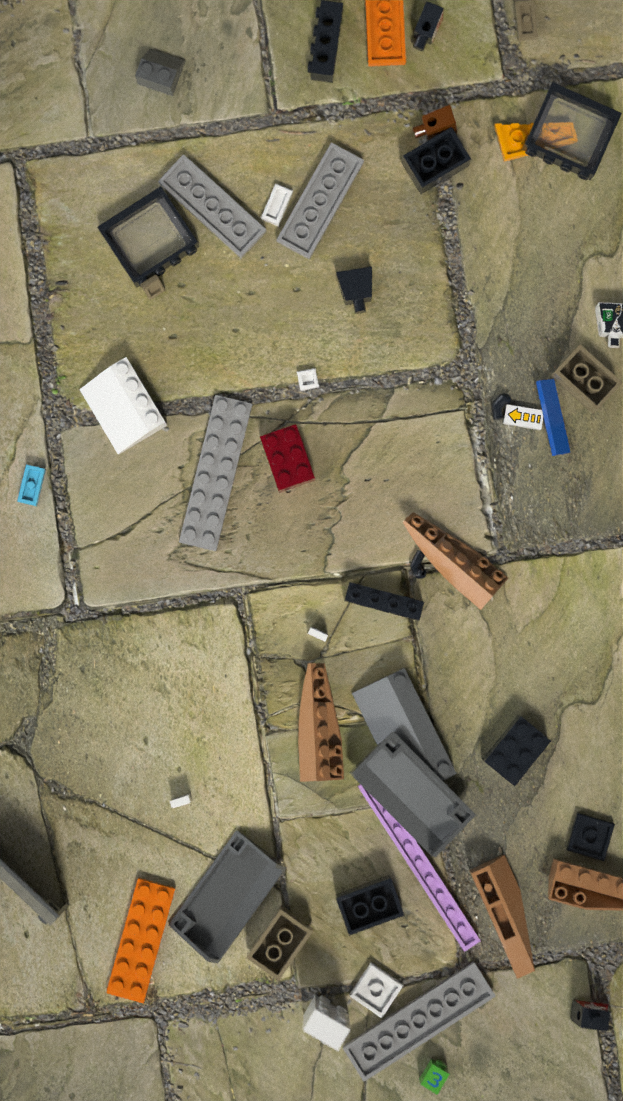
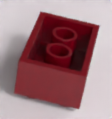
[260,424,315,493]

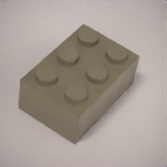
[551,344,623,414]
[246,905,313,981]

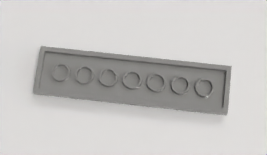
[179,395,252,552]
[343,961,495,1082]

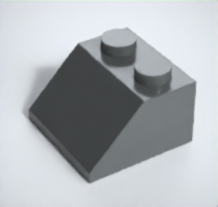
[135,49,185,96]

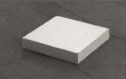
[349,962,404,1018]

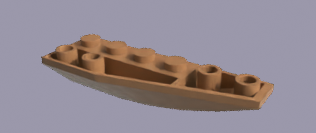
[403,512,508,610]
[298,663,344,782]
[469,854,535,979]
[548,858,623,911]

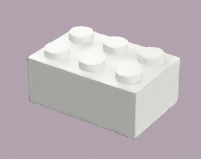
[303,995,350,1051]

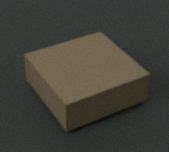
[140,275,166,300]

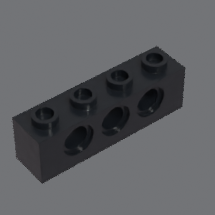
[307,0,344,83]
[344,582,424,621]

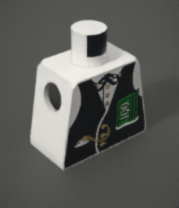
[595,302,623,348]

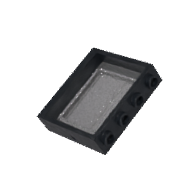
[522,82,622,181]
[97,186,199,288]

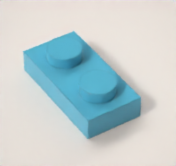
[17,465,46,506]

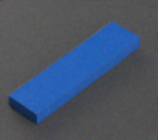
[536,379,571,456]

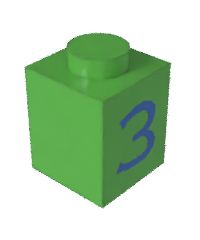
[419,1059,449,1095]

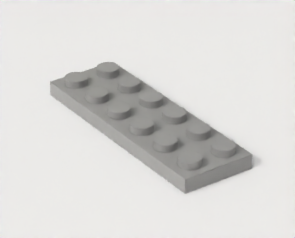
[276,143,364,260]
[158,154,267,259]

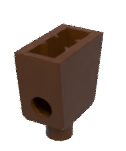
[412,105,458,140]

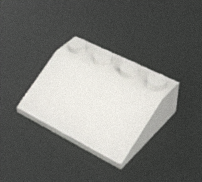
[80,357,167,455]

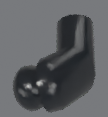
[492,393,511,420]
[410,550,427,579]

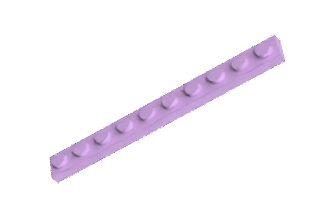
[358,784,480,952]

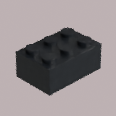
[401,127,471,195]
[482,715,551,786]
[335,875,405,936]

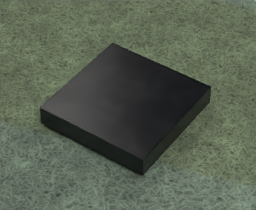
[566,812,615,862]

